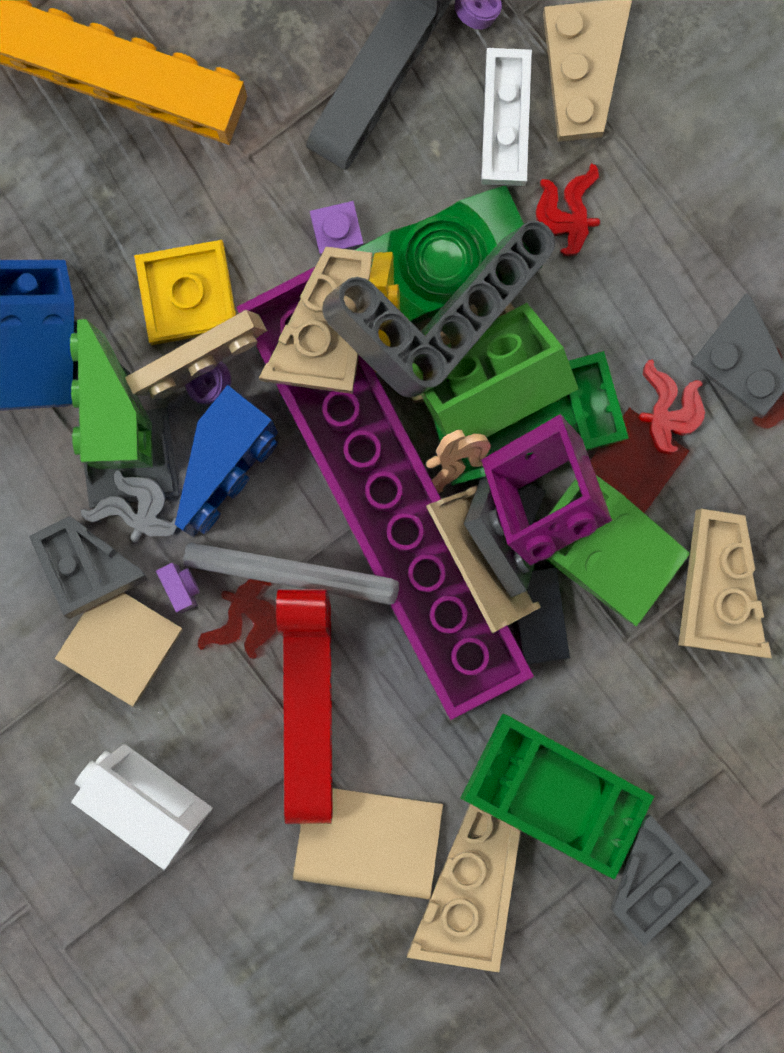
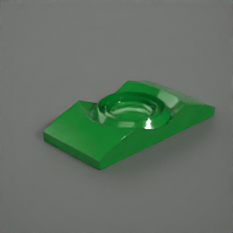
[355,185,543,325]
[434,351,629,486]
[460,713,655,880]

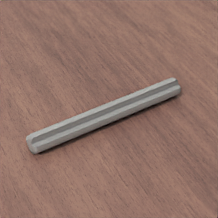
[183,542,399,605]

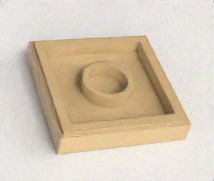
[55,592,183,707]

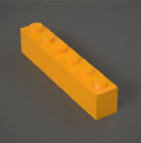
[0,0,248,145]

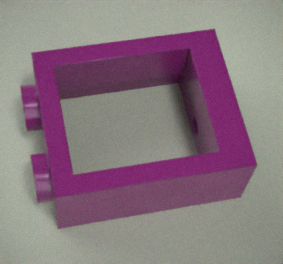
[481,414,612,566]

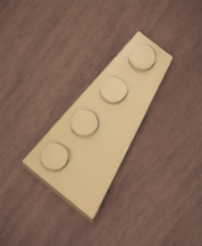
[407,804,520,972]

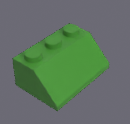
[412,303,578,437]

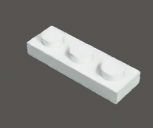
[481,48,532,186]

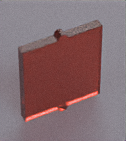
[590,407,690,513]

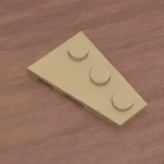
[259,247,373,394]
[125,310,267,399]

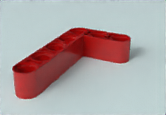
[276,589,333,824]

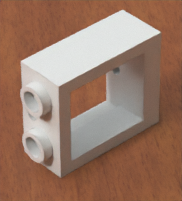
[71,744,213,870]

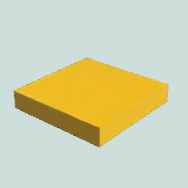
[134,240,237,345]

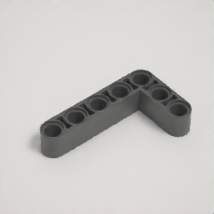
[306,0,451,170]
[322,220,555,398]

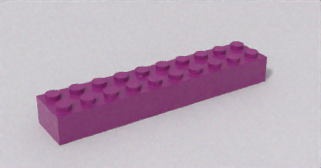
[236,266,534,720]

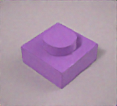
[310,201,364,257]
[156,563,200,614]

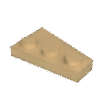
[543,0,632,142]
[678,509,772,658]

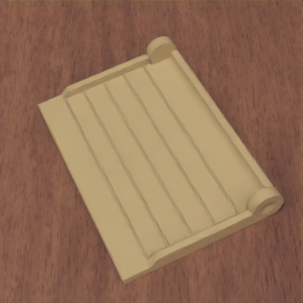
[426,486,541,633]
[293,788,443,900]

